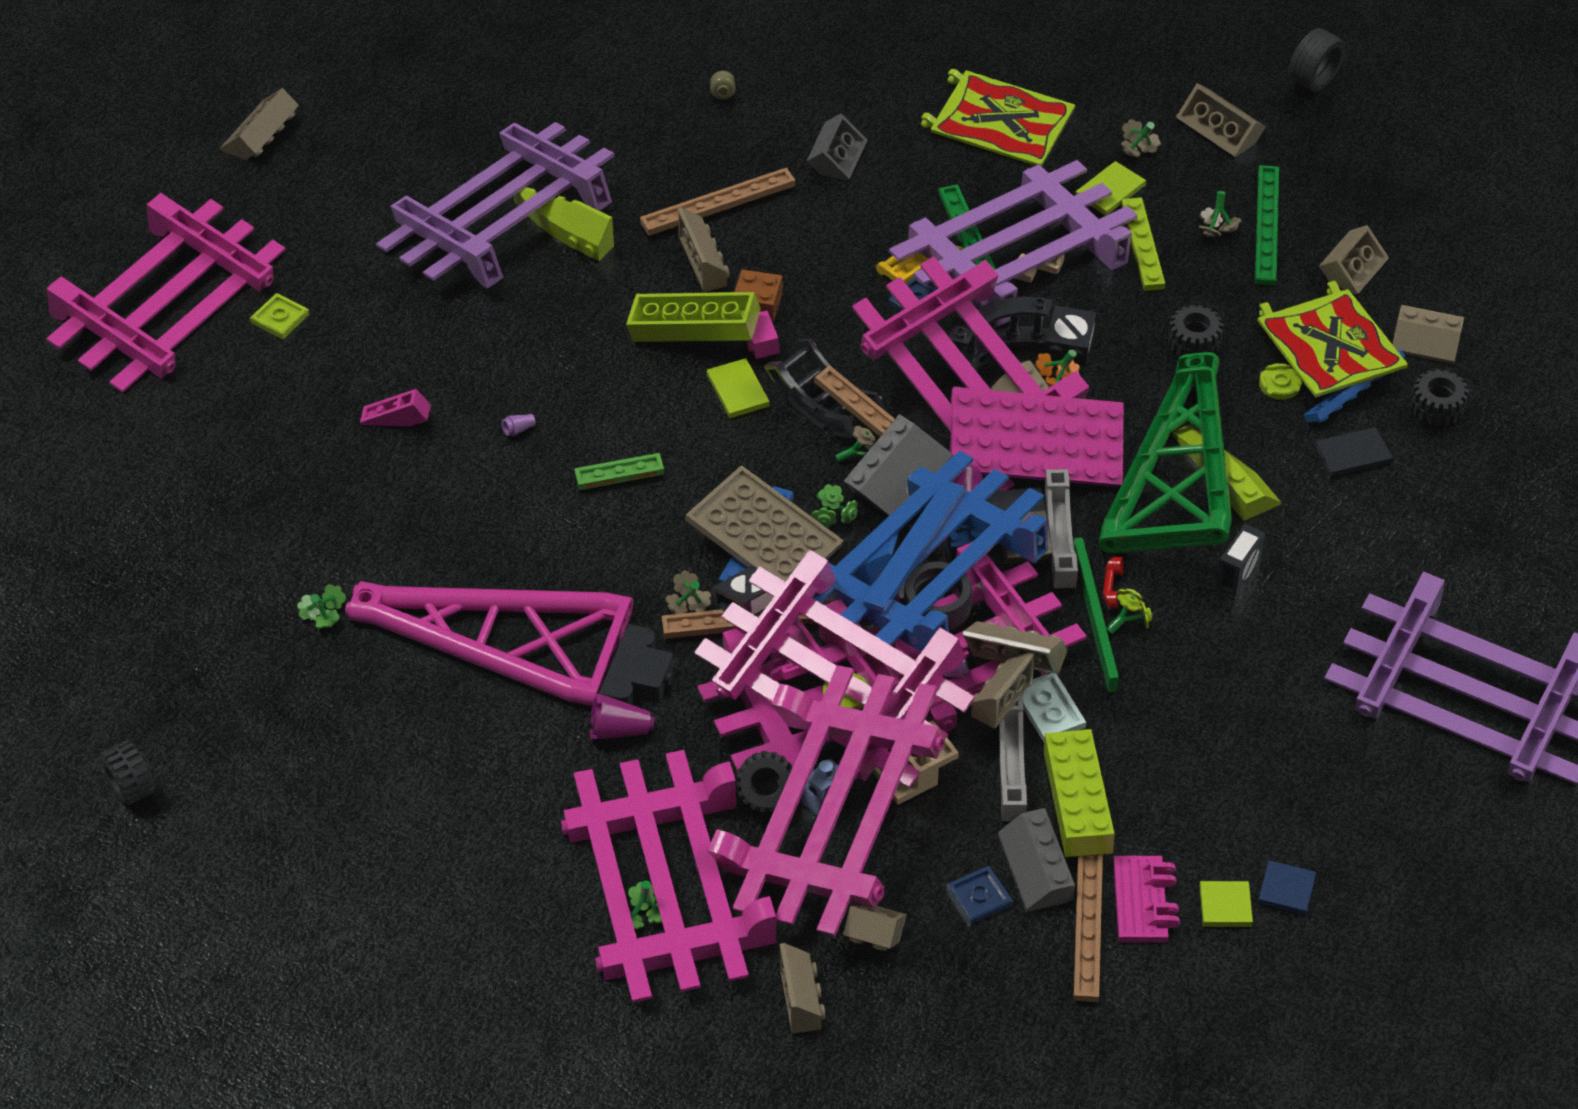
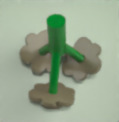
[1121,119,1161,158]
[1199,191,1241,238]
[836,426,875,463]
[666,571,711,614]

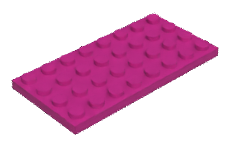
[950,387,1123,487]

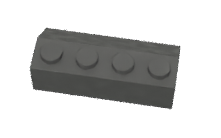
[998,808,1075,912]

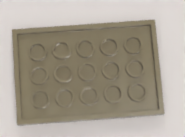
[685,465,844,582]

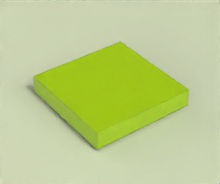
[250,293,309,339]
[1200,881,1253,927]

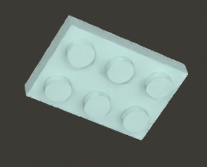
[1023,673,1086,742]

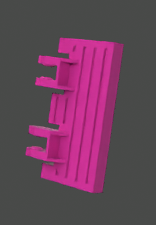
[763,617,827,682]
[1113,856,1180,942]

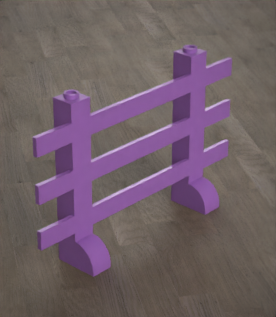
[376,122,614,289]
[889,160,1138,327]
[1324,572,1578,785]

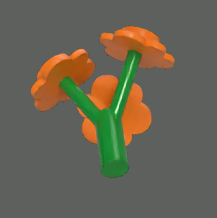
[1036,350,1080,387]

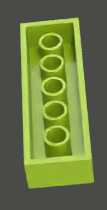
[626,292,761,342]
[1044,729,1114,857]

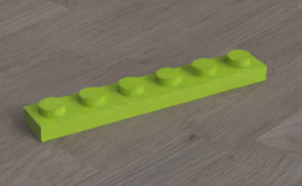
[1121,198,1165,291]

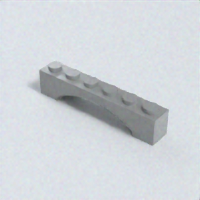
[1045,469,1078,588]
[999,695,1027,821]

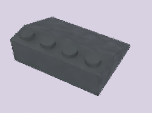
[844,414,954,516]

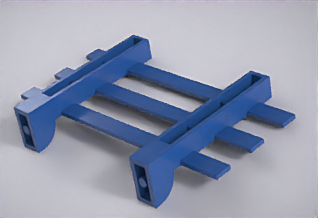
[812,450,1049,652]

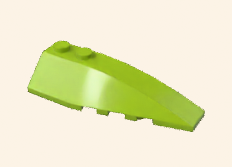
[514,187,614,261]
[1172,424,1281,521]

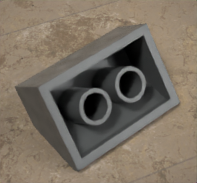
[807,114,867,181]

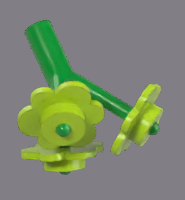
[1106,589,1153,635]

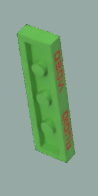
[574,453,664,490]

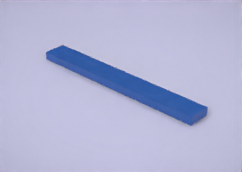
[863,480,965,613]

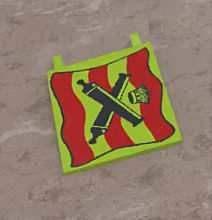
[921,69,1075,167]
[1258,281,1408,397]

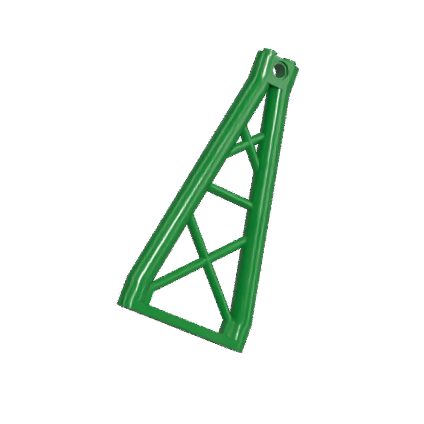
[1098,352,1232,553]

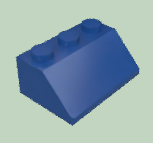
[853,531,899,586]

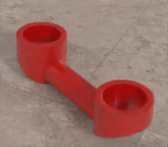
[1103,557,1123,609]

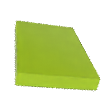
[1076,161,1146,216]
[707,358,769,418]

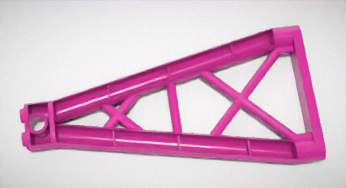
[345,581,633,706]

